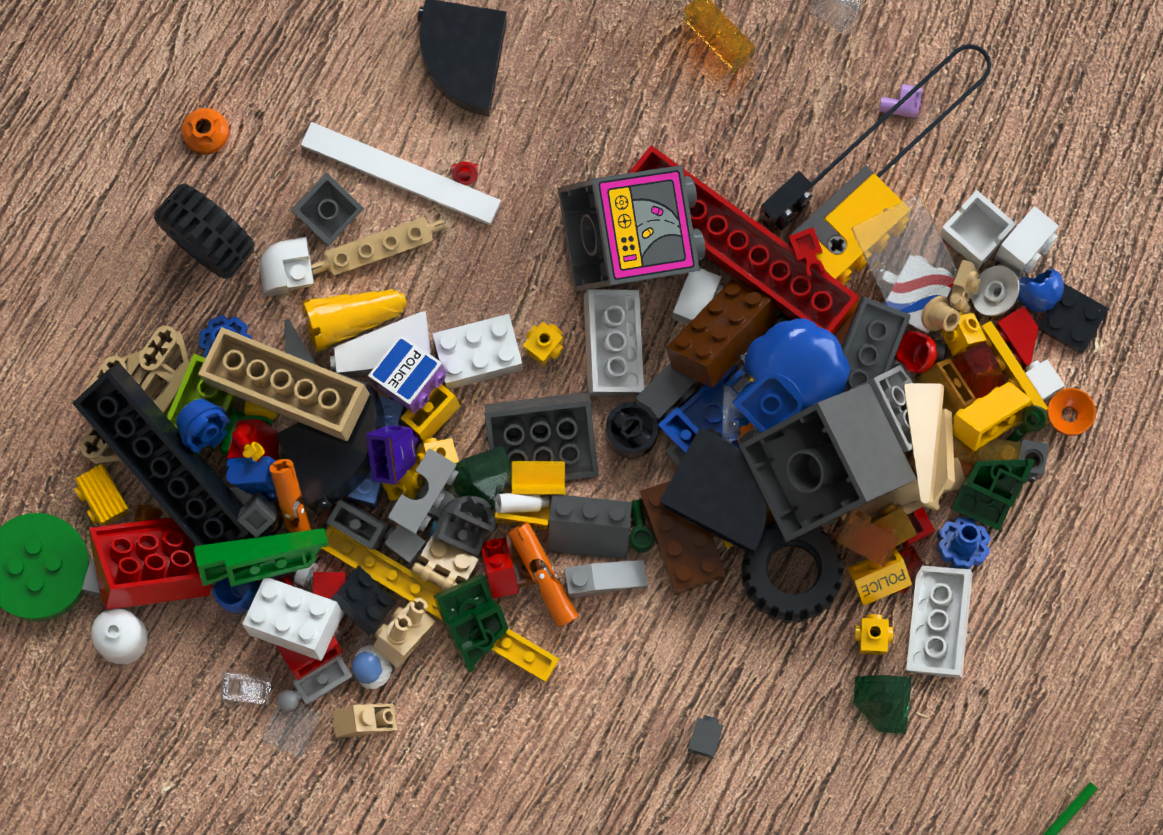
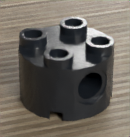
[605,401,658,460]

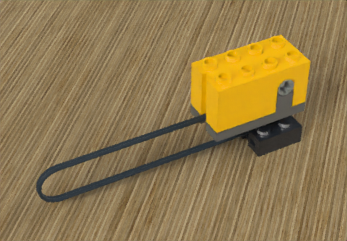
[759,44,992,286]

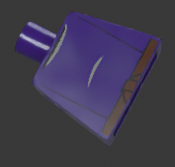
[366,425,419,484]

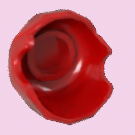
[896,332,938,374]

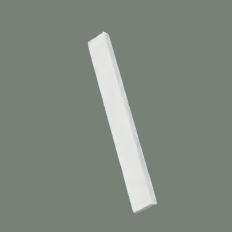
[301,122,501,226]

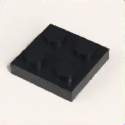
[1038,283,1109,354]
[331,565,396,636]

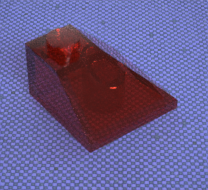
[952,341,1006,399]

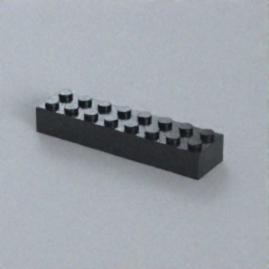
[72,363,250,546]

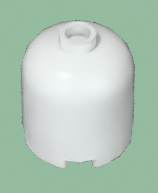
[91,608,148,665]

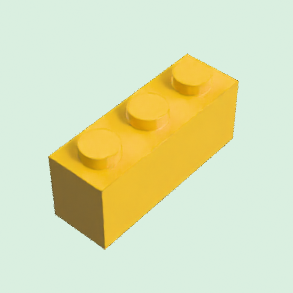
[953,382,1032,451]

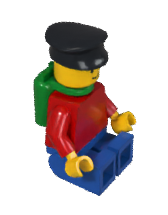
[221,400,280,500]

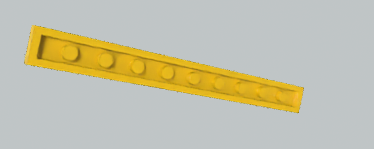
[321,525,560,683]

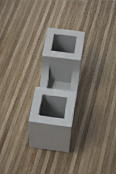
[388,448,459,534]
[384,484,456,567]

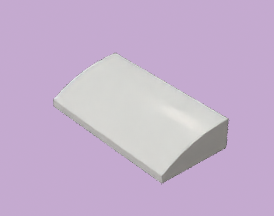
[583,289,644,396]
[906,565,973,678]

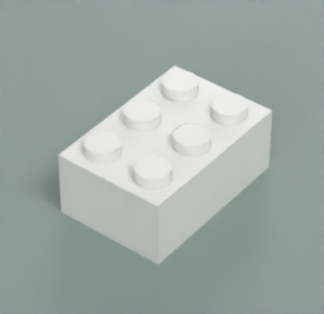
[432,314,523,390]
[242,578,344,661]

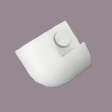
[259,237,314,297]

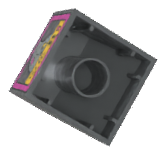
[558,165,705,292]

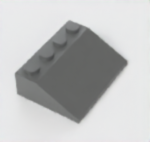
[484,392,599,489]

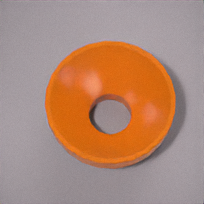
[182,108,229,155]
[1047,388,1096,436]

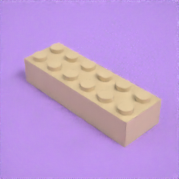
[198,327,370,441]

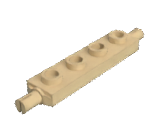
[311,217,447,276]

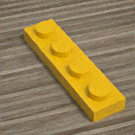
[981,321,1048,411]

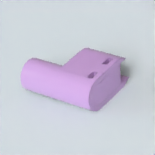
[879,84,922,118]

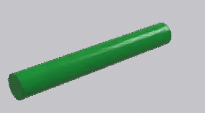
[1043,782,1098,835]

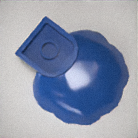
[732,318,850,433]

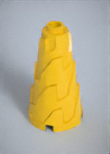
[302,289,407,352]

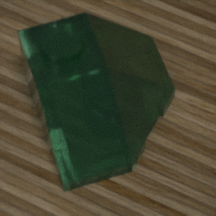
[453,446,512,512]
[853,675,911,734]

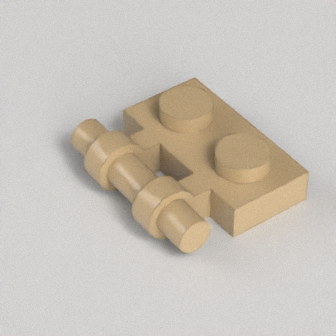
[950,260,982,315]
[411,536,479,591]

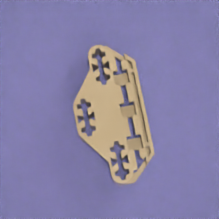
[80,326,190,466]

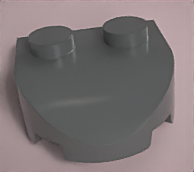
[432,496,496,556]

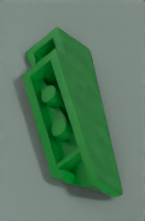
[194,528,328,587]

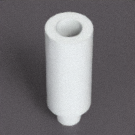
[495,493,549,513]

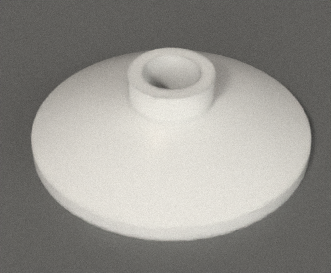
[972,266,1020,316]

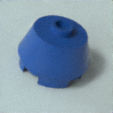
[176,399,230,453]

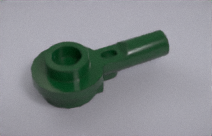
[1005,405,1048,447]
[628,500,655,553]

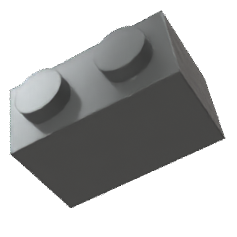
[636,363,695,424]
[326,499,392,550]

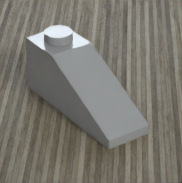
[565,560,648,599]

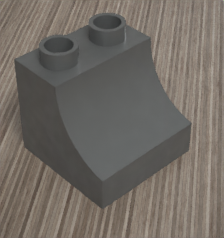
[739,383,917,542]

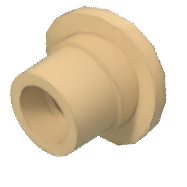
[921,296,960,331]

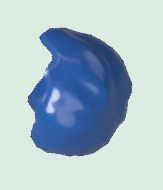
[1017,269,1064,312]
[212,577,261,614]

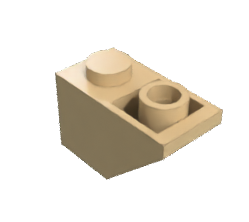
[332,704,397,737]

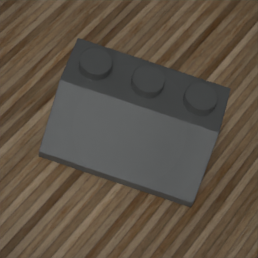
[547,494,632,559]

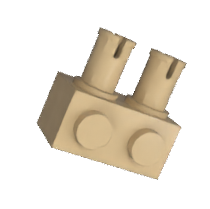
[373,598,436,668]

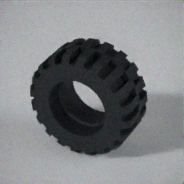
[154,184,255,279]
[741,520,845,623]

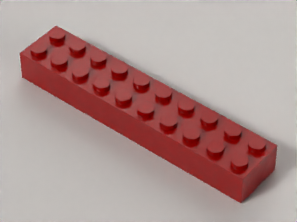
[628,145,859,335]

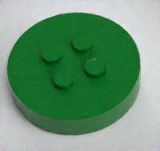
[0,513,91,621]

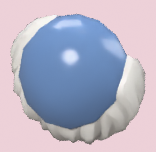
[352,645,393,690]

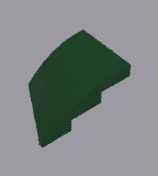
[950,459,1035,531]
[433,574,509,673]

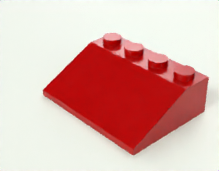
[89,517,212,610]

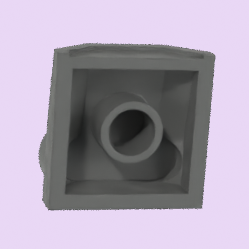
[290,173,364,247]

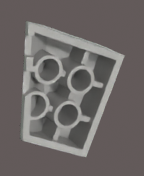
[850,365,914,453]

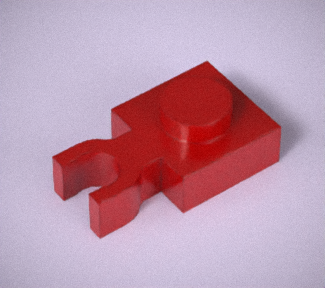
[789,227,825,278]

